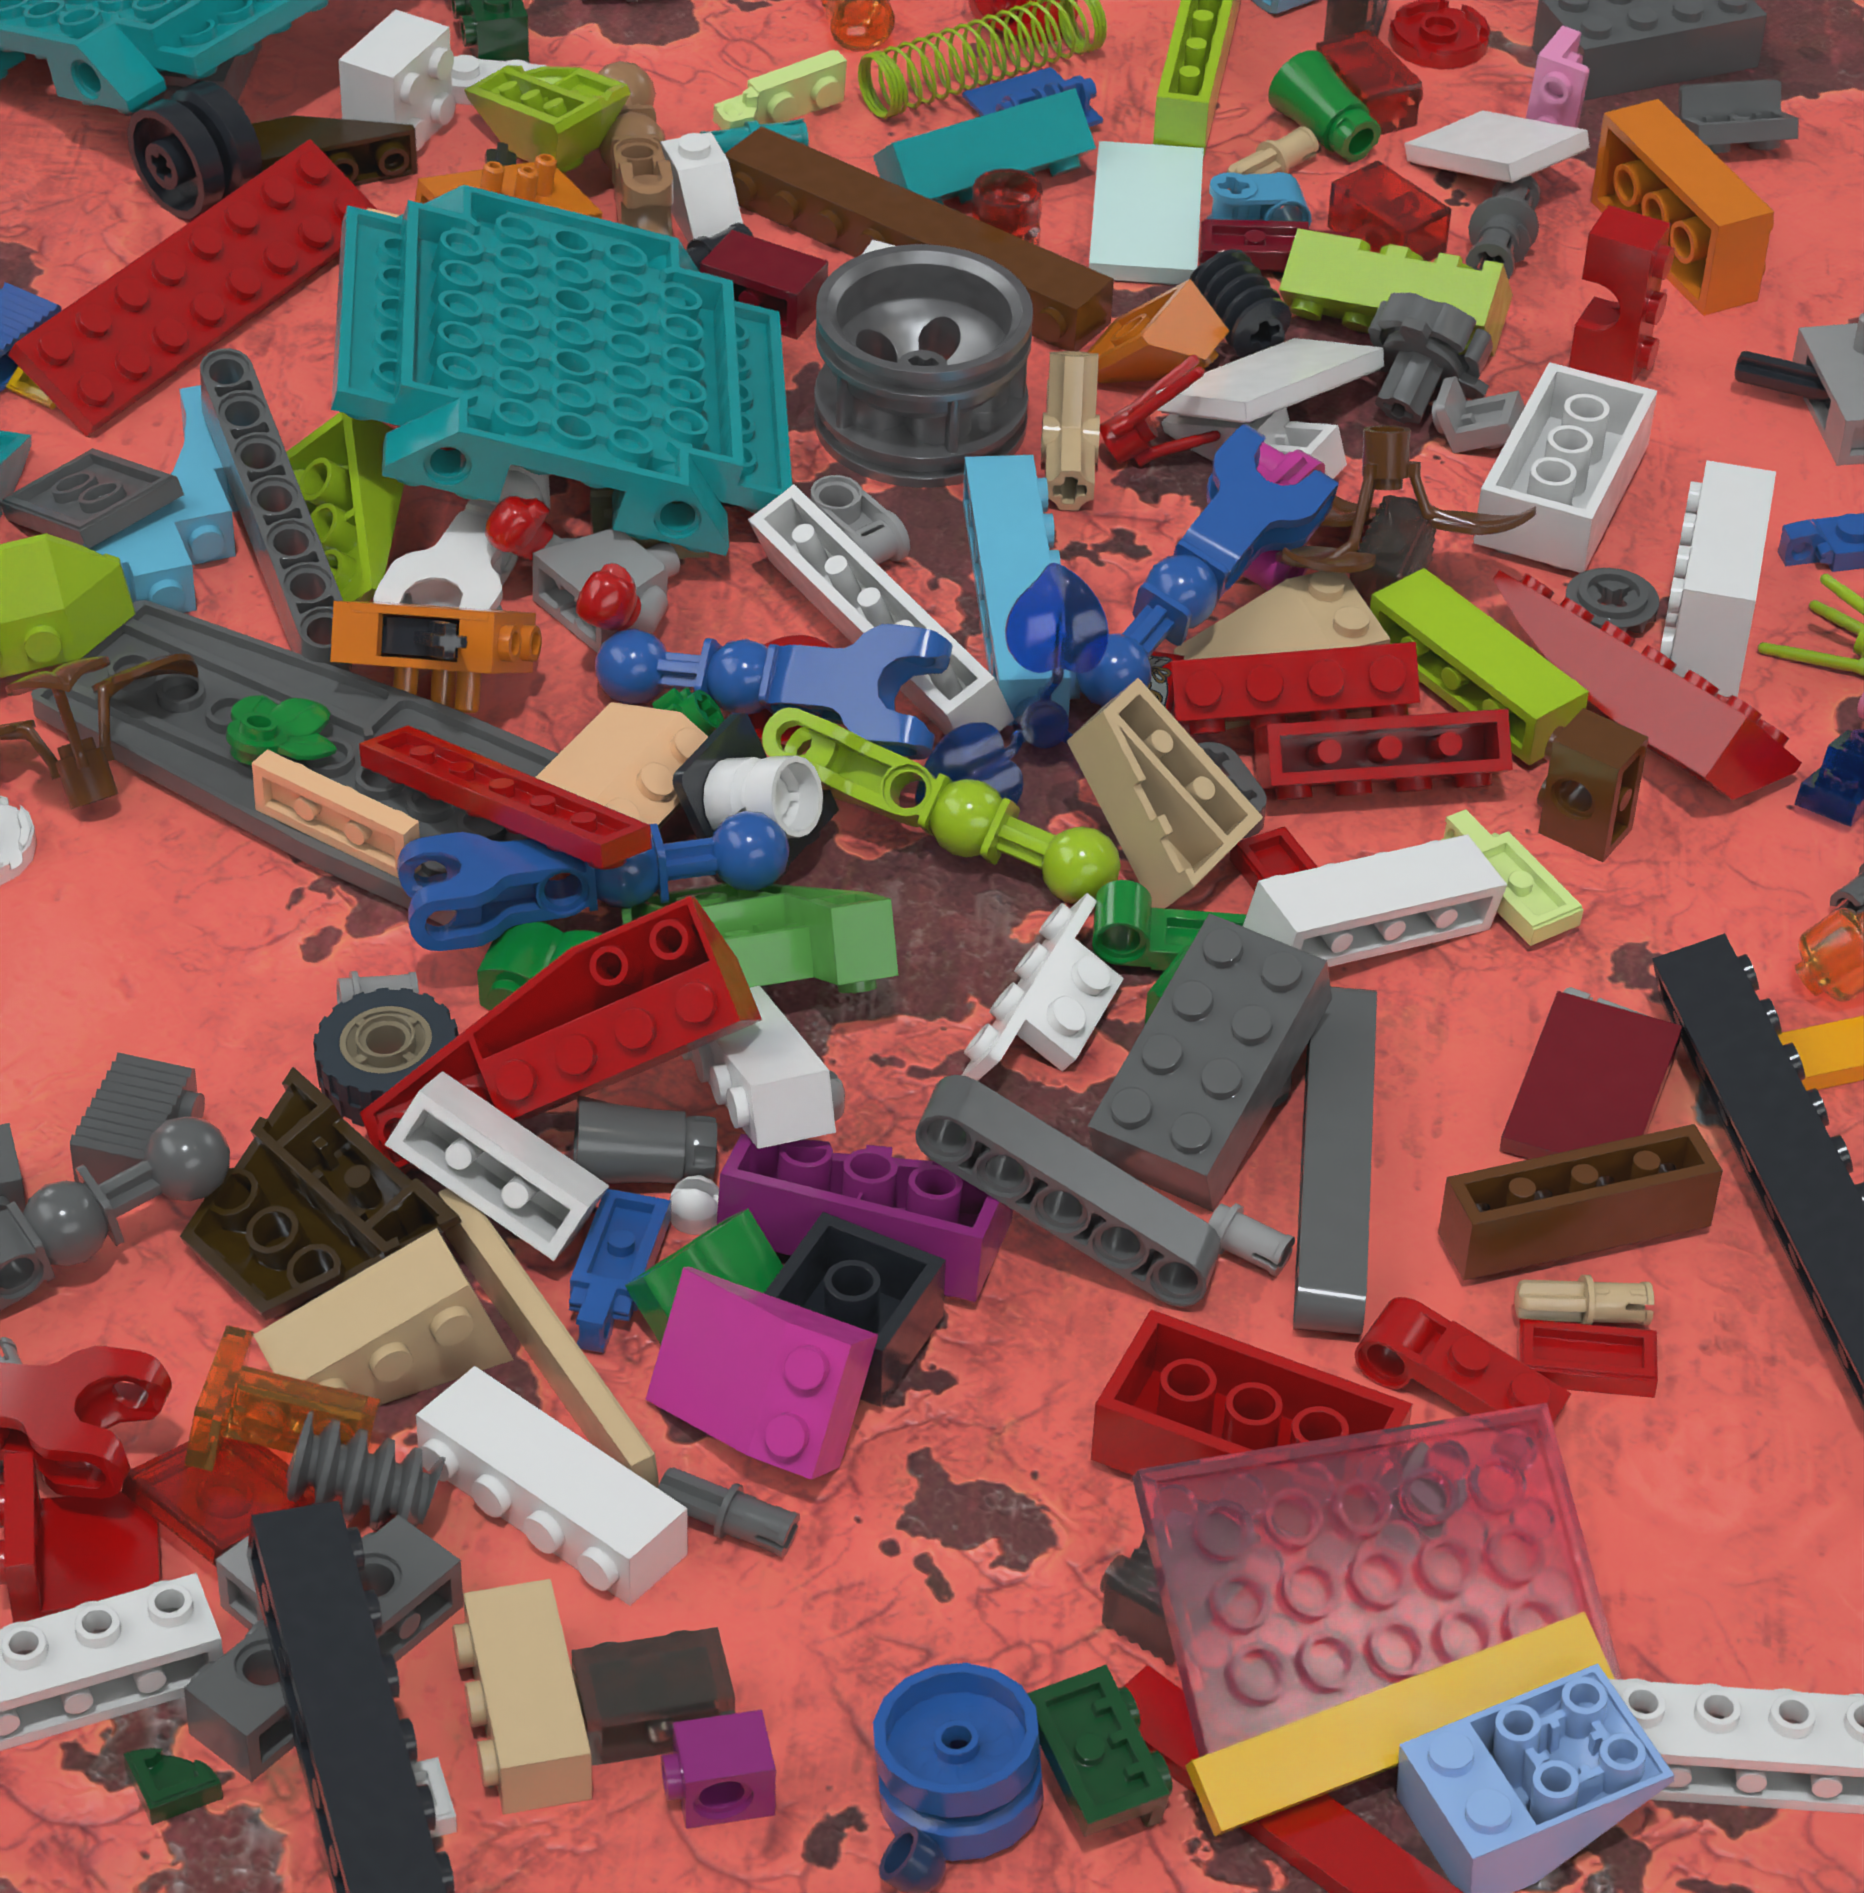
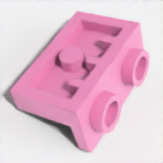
[1526,26,1589,128]

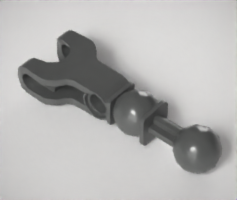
[0,1116,230,1311]

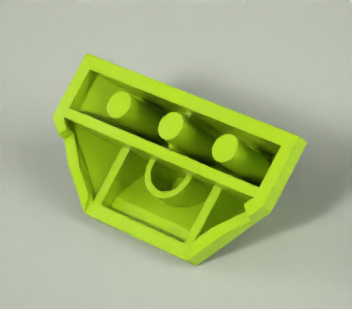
[464,65,631,172]
[0,533,135,678]

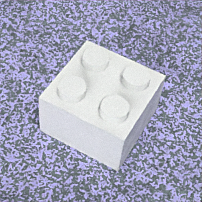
[339,10,456,151]

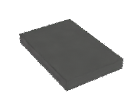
[0,448,184,549]

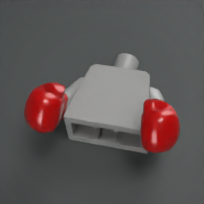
[485,496,680,653]

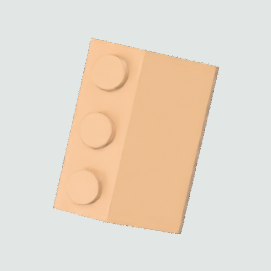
[535,702,708,830]

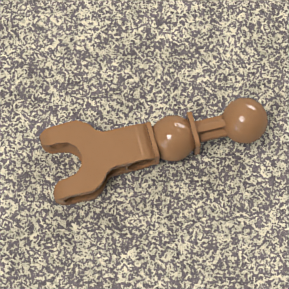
[597,61,673,237]

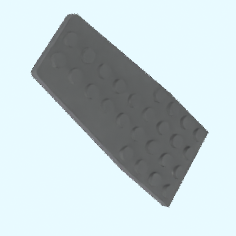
[31,600,558,925]

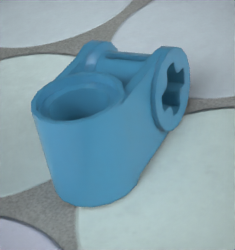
[1206,172,1312,227]

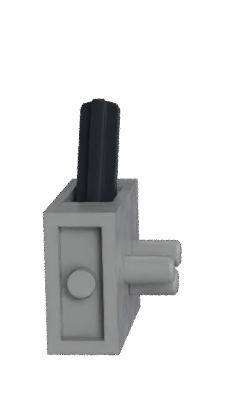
[1734,313,1864,466]

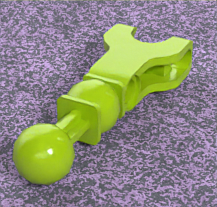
[762,707,1121,904]

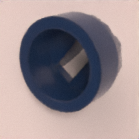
[879,1826,946,1893]

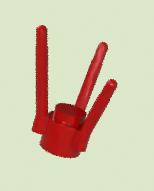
[1100,354,1221,467]

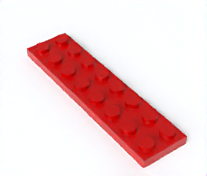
[8,139,378,437]

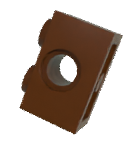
[1537,708,1649,862]

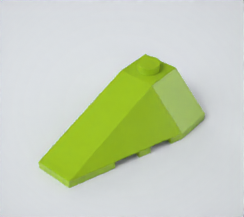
[286,412,404,601]

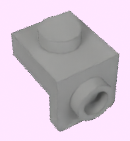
[1432,376,1525,453]

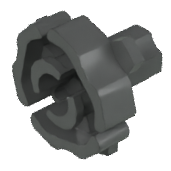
[1368,293,1493,424]

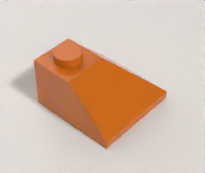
[1087,279,1229,383]

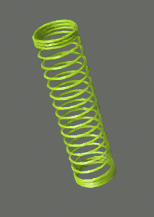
[858,0,1107,119]

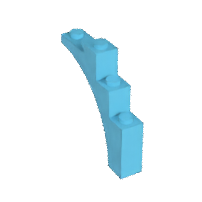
[90,385,239,613]

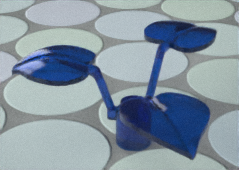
[915,563,1109,806]

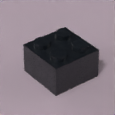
[764,1212,946,1407]

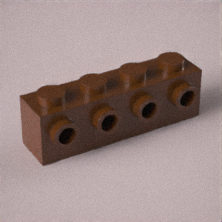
[1438,1124,1723,1280]

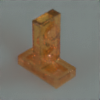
[184,1325,381,1471]

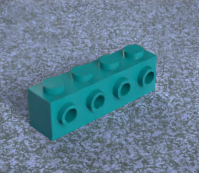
[873,88,1096,205]

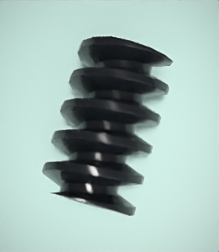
[1190,249,1292,358]

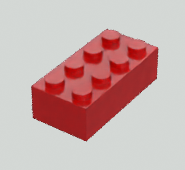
[1091,1309,1413,1557]

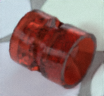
[972,168,1043,246]

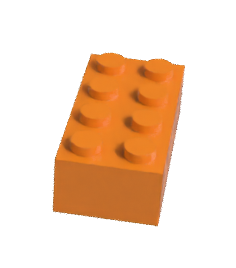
[1591,99,1774,316]

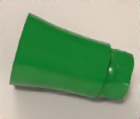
[1268,50,1381,162]

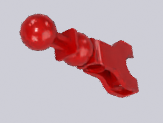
[0,1346,172,1498]

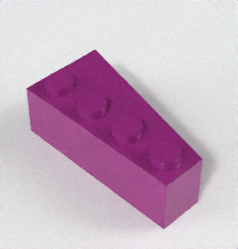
[717,1134,1013,1302]

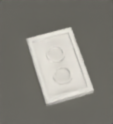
[1404,111,1590,183]

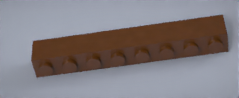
[724,126,1114,351]

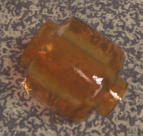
[1795,908,1864,1002]

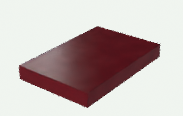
[1500,991,1683,1159]

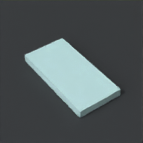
[1089,141,1204,285]

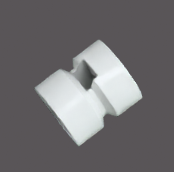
[703,756,823,838]

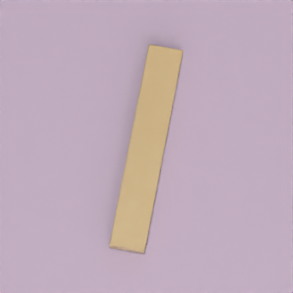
[438,1188,659,1488]

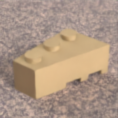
[254,1228,514,1428]

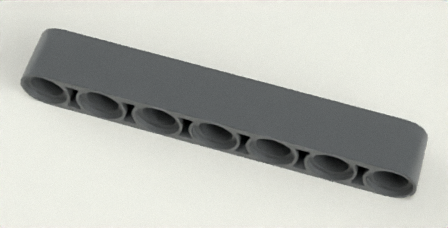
[200,348,352,672]
[1293,987,1377,1335]

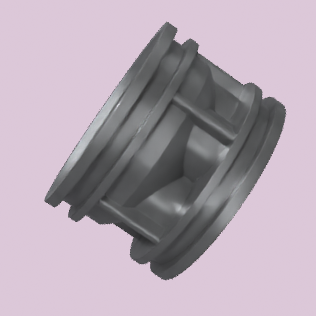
[814,244,1033,488]

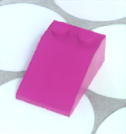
[645,1266,878,1480]

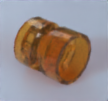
[821,0,895,52]

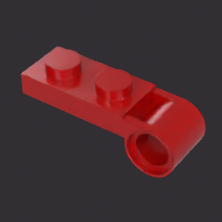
[1355,1297,1572,1454]

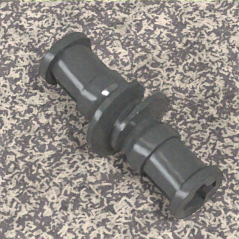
[1466,175,1540,280]

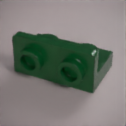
[1027,1664,1173,1837]

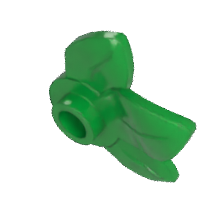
[226,695,337,765]

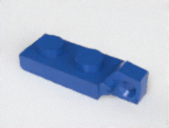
[1778,513,1864,572]
[569,1189,672,1353]

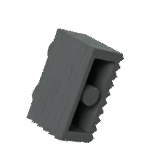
[70,1052,205,1184]

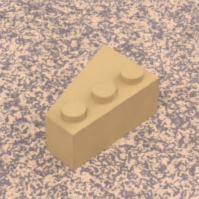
[1067,678,1263,909]

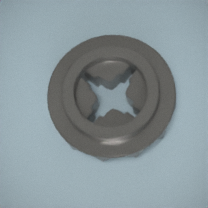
[1566,568,1659,633]

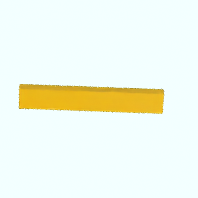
[1185,1611,1615,1836]

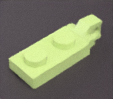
[713,50,847,130]
[1441,809,1584,946]

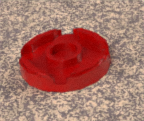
[1388,0,1491,70]

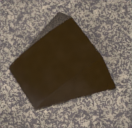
[180,1067,462,1320]

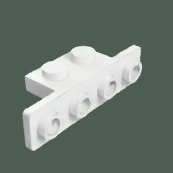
[962,893,1124,1081]

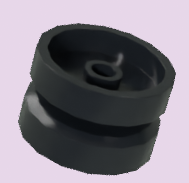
[127,80,262,219]

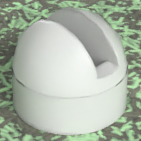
[669,1175,719,1235]

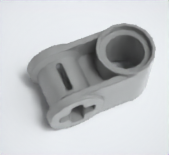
[810,475,910,565]

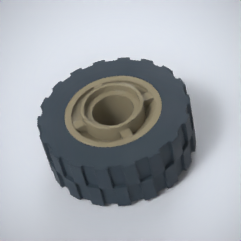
[313,987,458,1127]

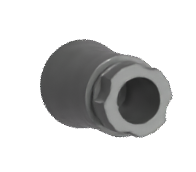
[573,1095,717,1184]

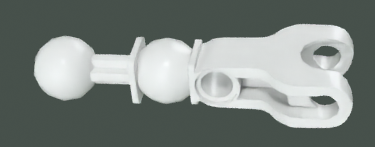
[374,465,551,610]

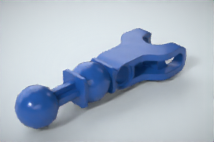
[1076,424,1339,707]
[595,624,953,760]
[397,811,790,951]

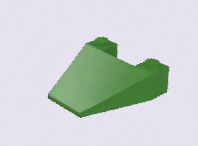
[621,883,899,993]

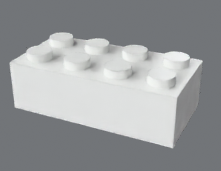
[1473,362,1657,573]
[1660,460,1776,697]

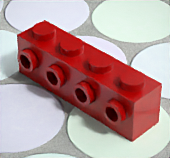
[1171,642,1421,735]
[1253,709,1513,800]

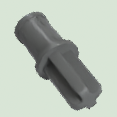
[658,1468,800,1557]

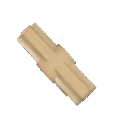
[1041,351,1100,511]

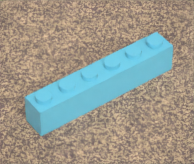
[963,455,1080,726]

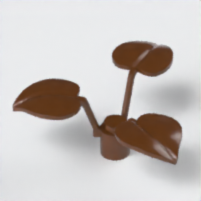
[1275,426,1536,573]
[0,653,199,809]

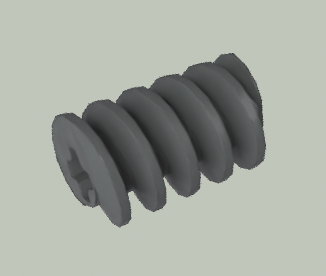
[286,1411,446,1531]

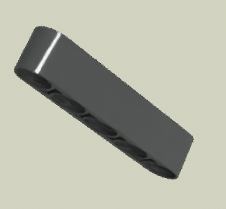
[915,1075,1221,1307]

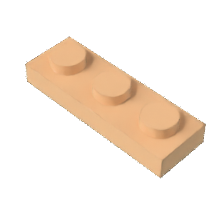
[252,749,421,878]

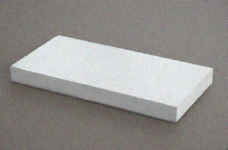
[1156,338,1384,423]

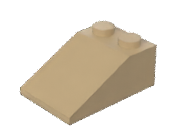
[1174,571,1390,730]

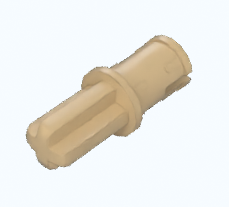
[1227,127,1319,174]
[1514,1275,1654,1326]

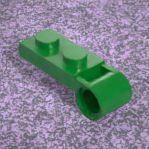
[1092,880,1246,971]

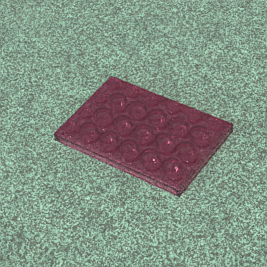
[1132,1403,1623,1757]

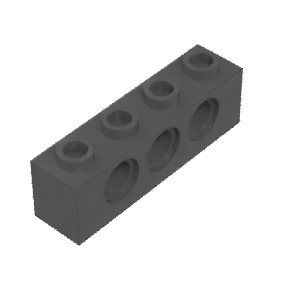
[184,1515,463,1782]

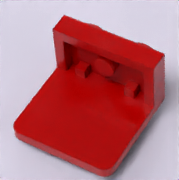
[0,1451,160,1623]

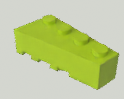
[1279,229,1513,357]

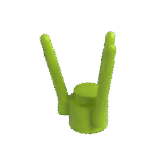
[1758,574,1864,676]

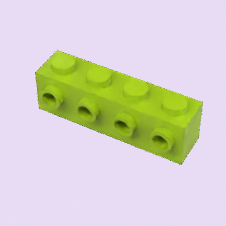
[1370,568,1589,765]

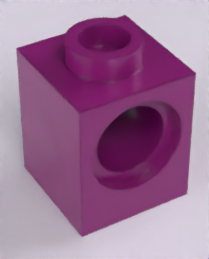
[661,1709,776,1829]

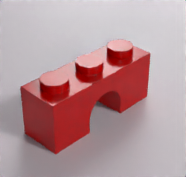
[1568,205,1675,384]

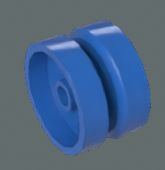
[873,1663,1044,1861]

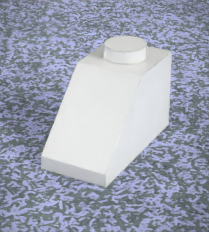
[661,132,743,243]

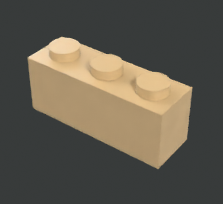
[452,1579,592,1815]

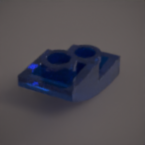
[1794,729,1864,827]

